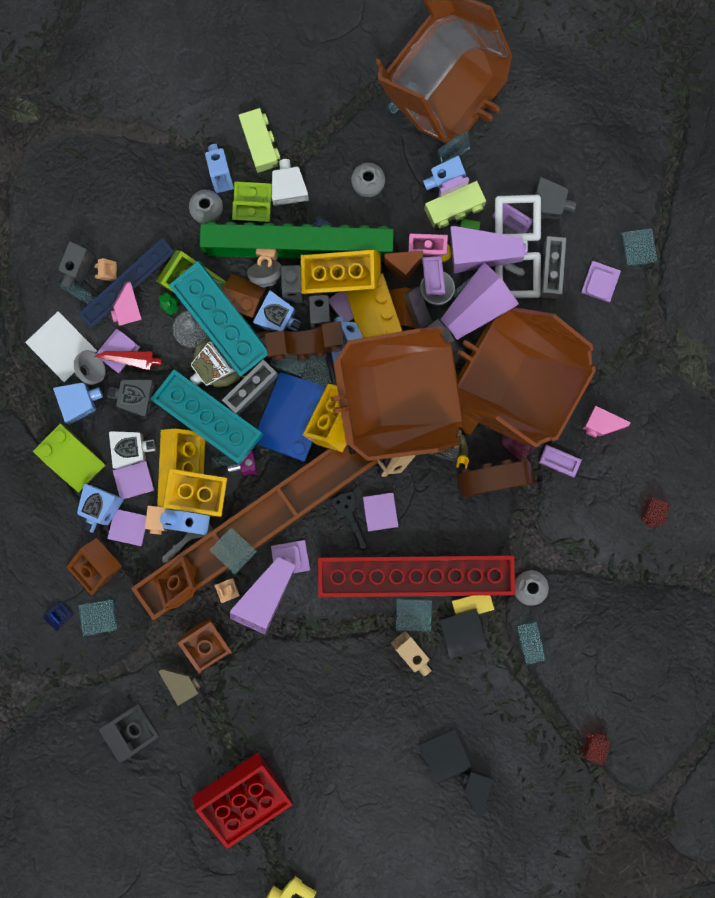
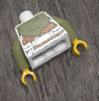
[190,337,246,387]

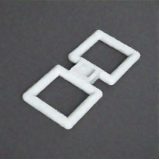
[495,195,541,298]

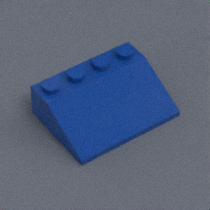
[257,372,326,463]

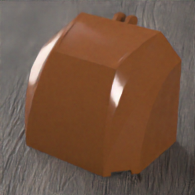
[457,308,596,448]
[331,326,464,461]

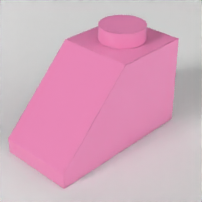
[408,234,448,257]
[110,281,141,326]
[582,406,630,438]

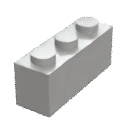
[540,236,566,299]
[222,360,278,416]

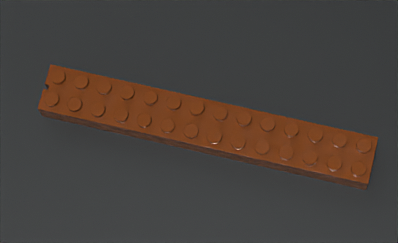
[131,445,378,621]

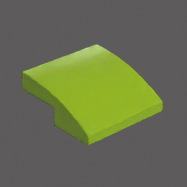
[232,182,272,222]

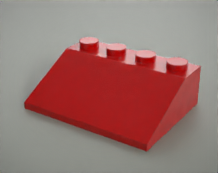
[192,753,293,849]

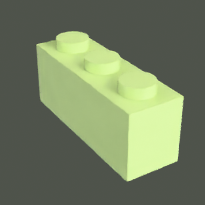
[239,108,280,173]
[424,181,486,229]

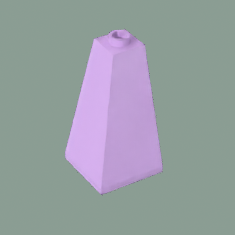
[450,226,527,273]
[440,263,519,340]
[230,557,296,635]

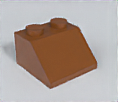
[222,274,267,321]
[66,538,122,596]

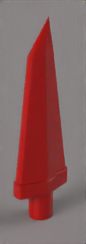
[93,351,161,370]

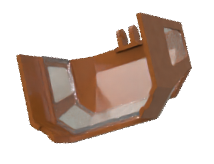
[376,0,513,143]

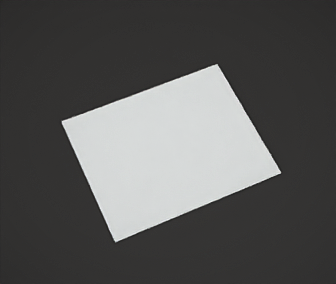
[25,312,97,382]

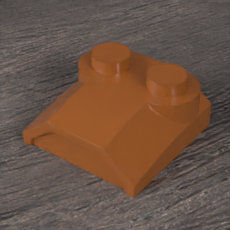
[154,556,196,610]
[177,619,232,673]

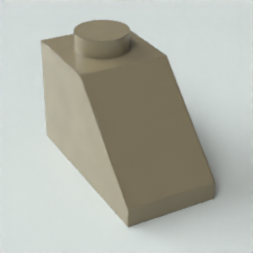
[158,668,201,705]

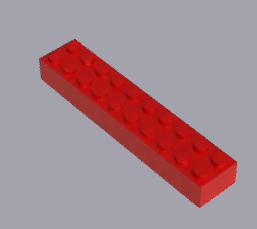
[318,556,515,597]

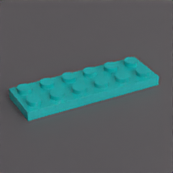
[169,261,268,377]
[151,370,263,465]

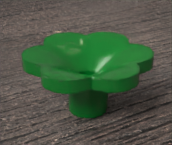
[159,293,178,315]

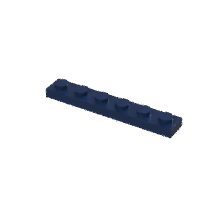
[78,238,175,328]

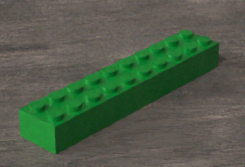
[200,222,393,261]

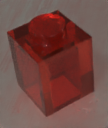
[641,498,671,529]
[582,732,611,765]

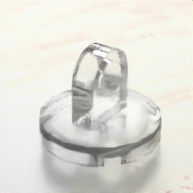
[173,311,209,348]

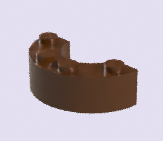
[265,321,344,361]
[457,458,536,498]

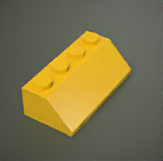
[301,250,381,294]
[346,273,402,338]
[157,429,205,507]

